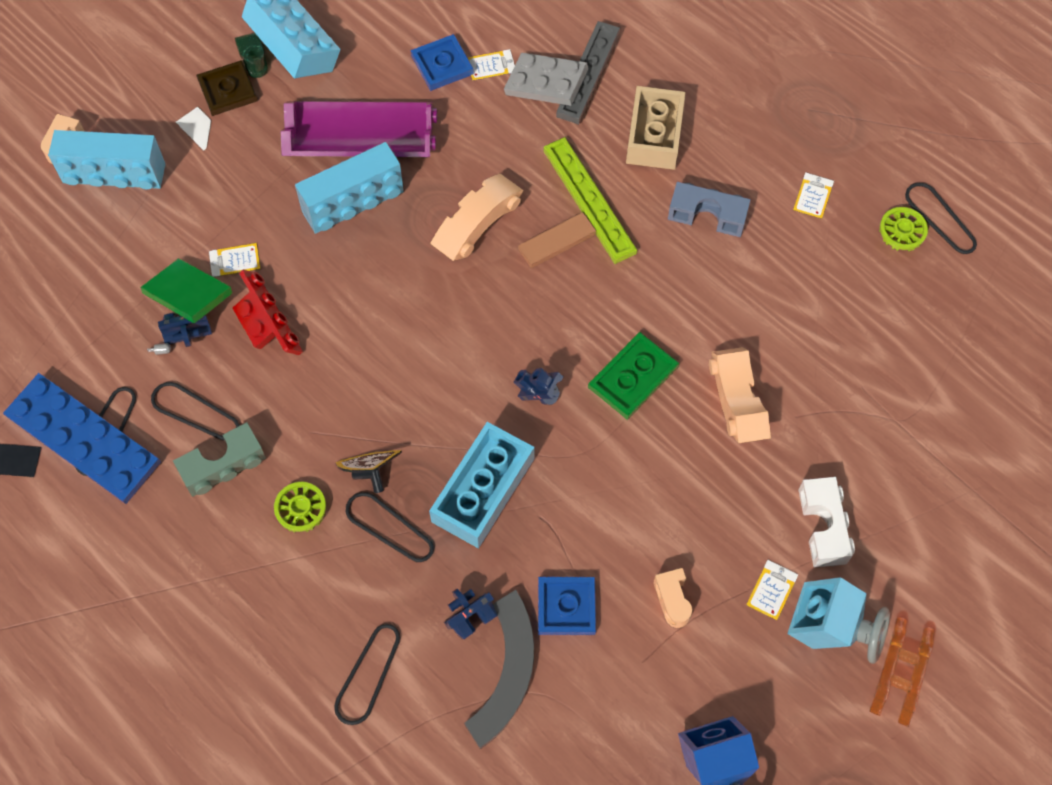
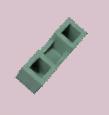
[173,422,266,497]

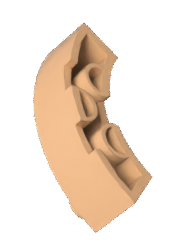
[430,174,523,261]
[709,347,771,443]

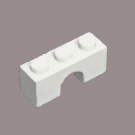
[798,477,855,568]

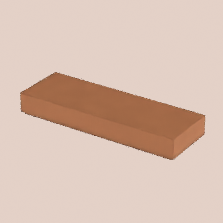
[518,212,596,269]

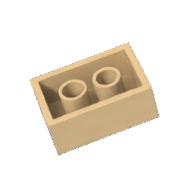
[626,86,685,170]

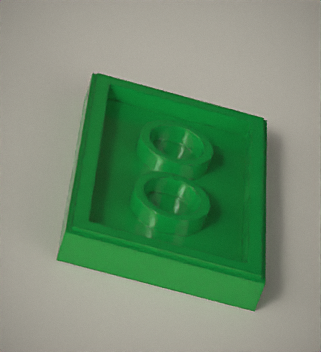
[140,258,232,323]
[588,332,680,420]

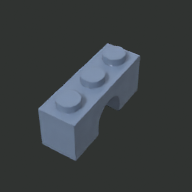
[668,182,751,237]

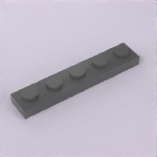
[556,21,620,125]

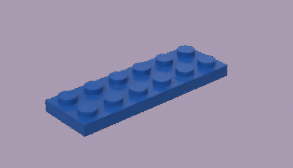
[3,373,161,504]

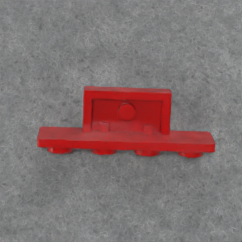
[232,269,303,355]

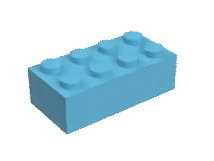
[242,0,341,79]
[48,130,166,189]
[295,142,404,234]
[429,422,534,549]

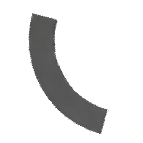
[464,590,534,749]

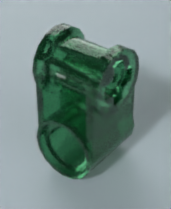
[235,32,268,78]

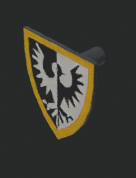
[335,450,402,493]

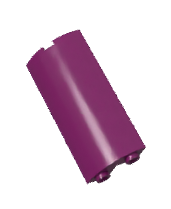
[281,101,437,157]

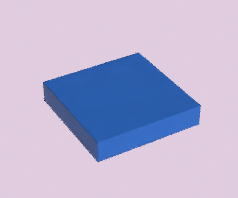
[411,34,474,91]
[538,577,596,635]

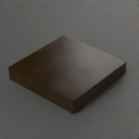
[196,60,258,116]

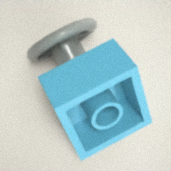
[787,577,890,664]

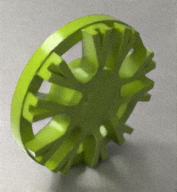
[879,207,928,252]
[274,482,326,533]

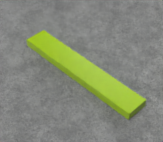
[543,137,637,264]

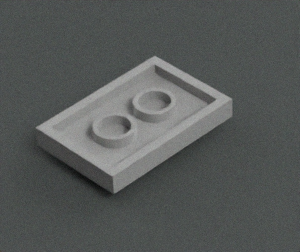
[504,53,588,106]

